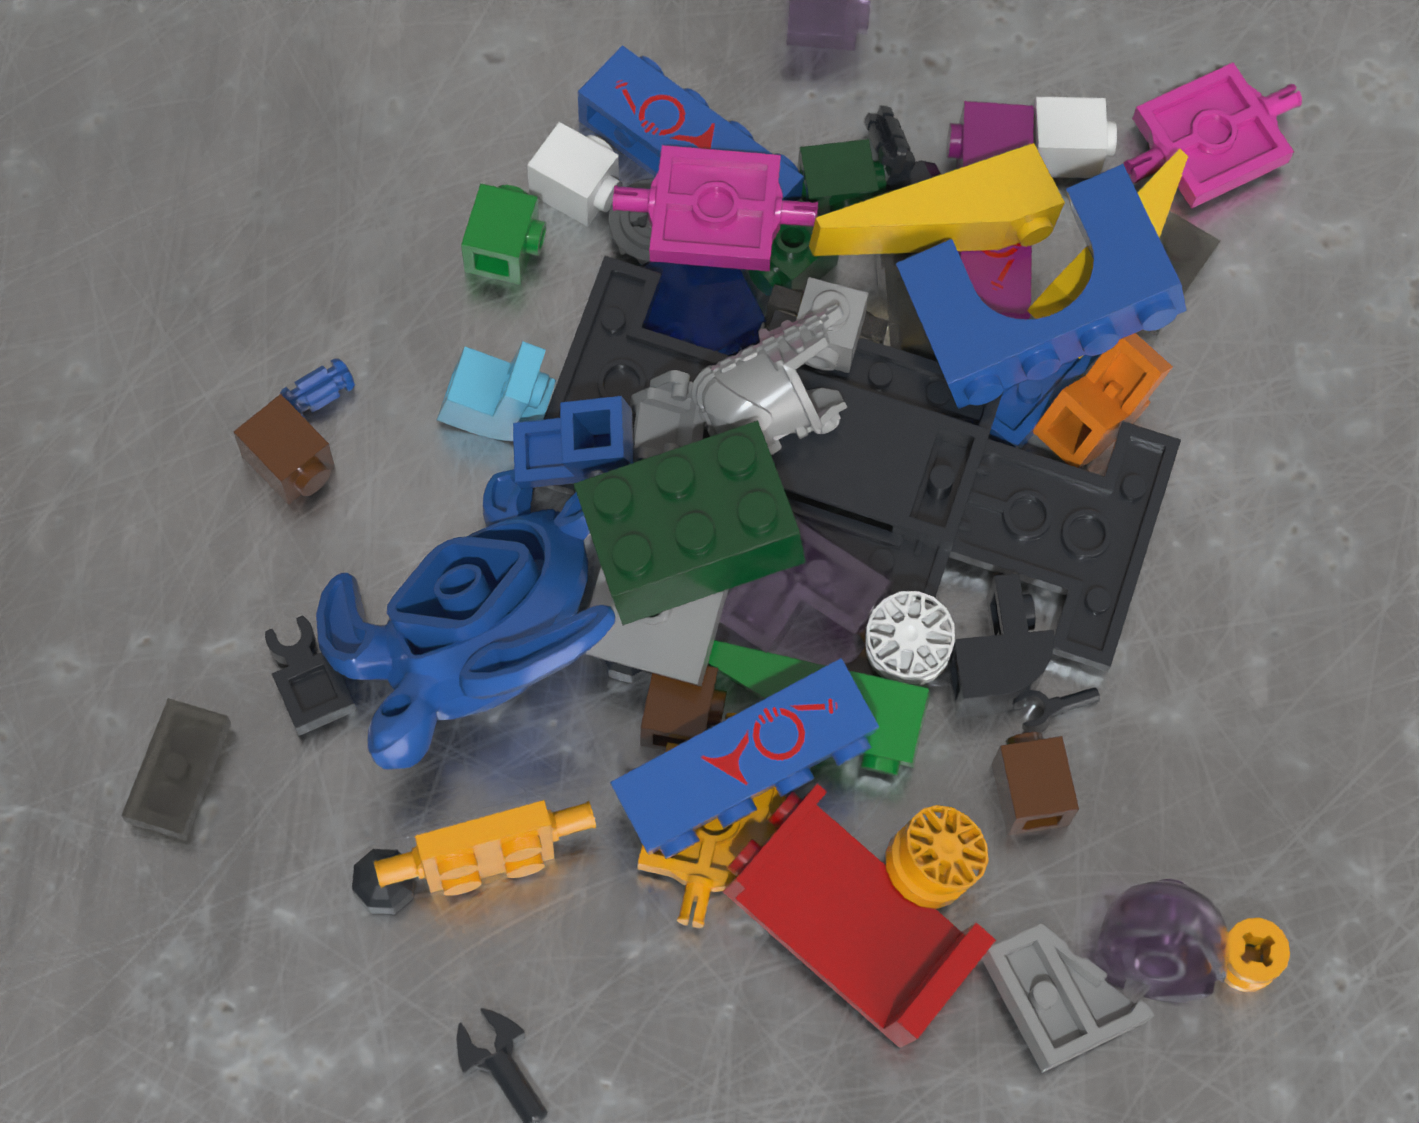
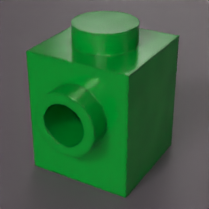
[461,183,547,285]

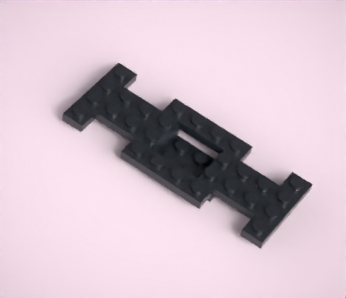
[543,256,1181,672]

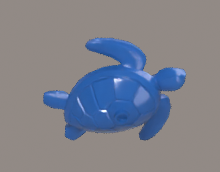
[316,469,615,770]

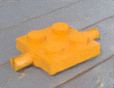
[638,713,786,928]
[374,800,596,896]

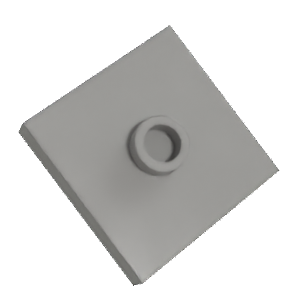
[585,567,729,686]

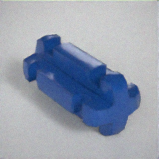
[280,358,355,418]

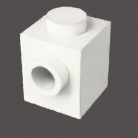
[1033,97,1117,178]
[527,122,622,227]

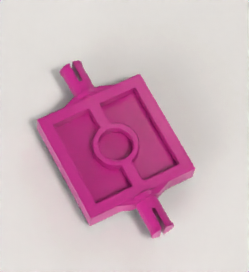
[1123,62,1302,208]
[613,145,818,271]

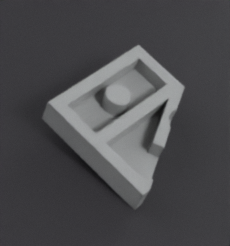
[982,923,1155,1073]

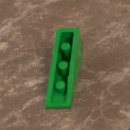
[707,640,930,776]

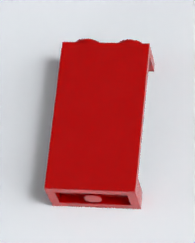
[723,783,996,1048]

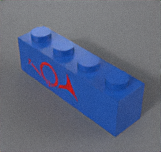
[578,45,804,201]
[610,658,879,859]

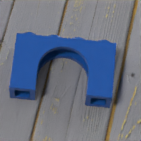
[896,164,1187,409]

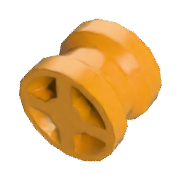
[1214,918,1290,992]

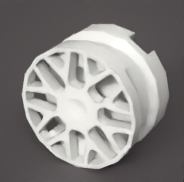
[865,591,955,686]

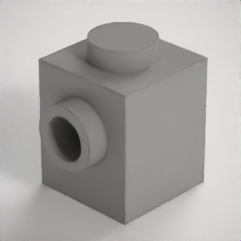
[796,277,868,373]

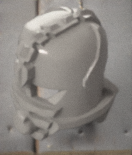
[691,304,847,455]

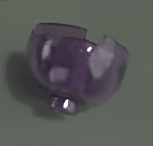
[1094,879,1230,1002]

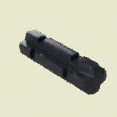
[864,105,915,178]

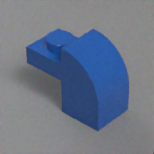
[513,396,634,489]

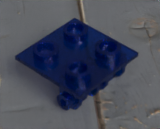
[643,262,767,352]

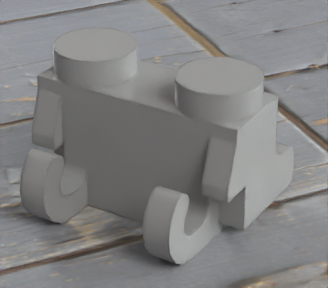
[630,370,709,463]

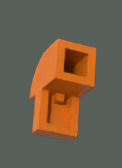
[1032,333,1173,468]

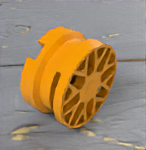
[885,805,989,909]

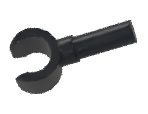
[1014,687,1100,732]

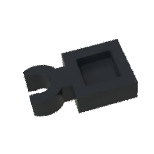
[265,615,357,736]

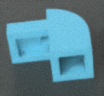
[436,341,556,441]

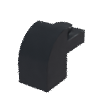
[947,573,1054,718]

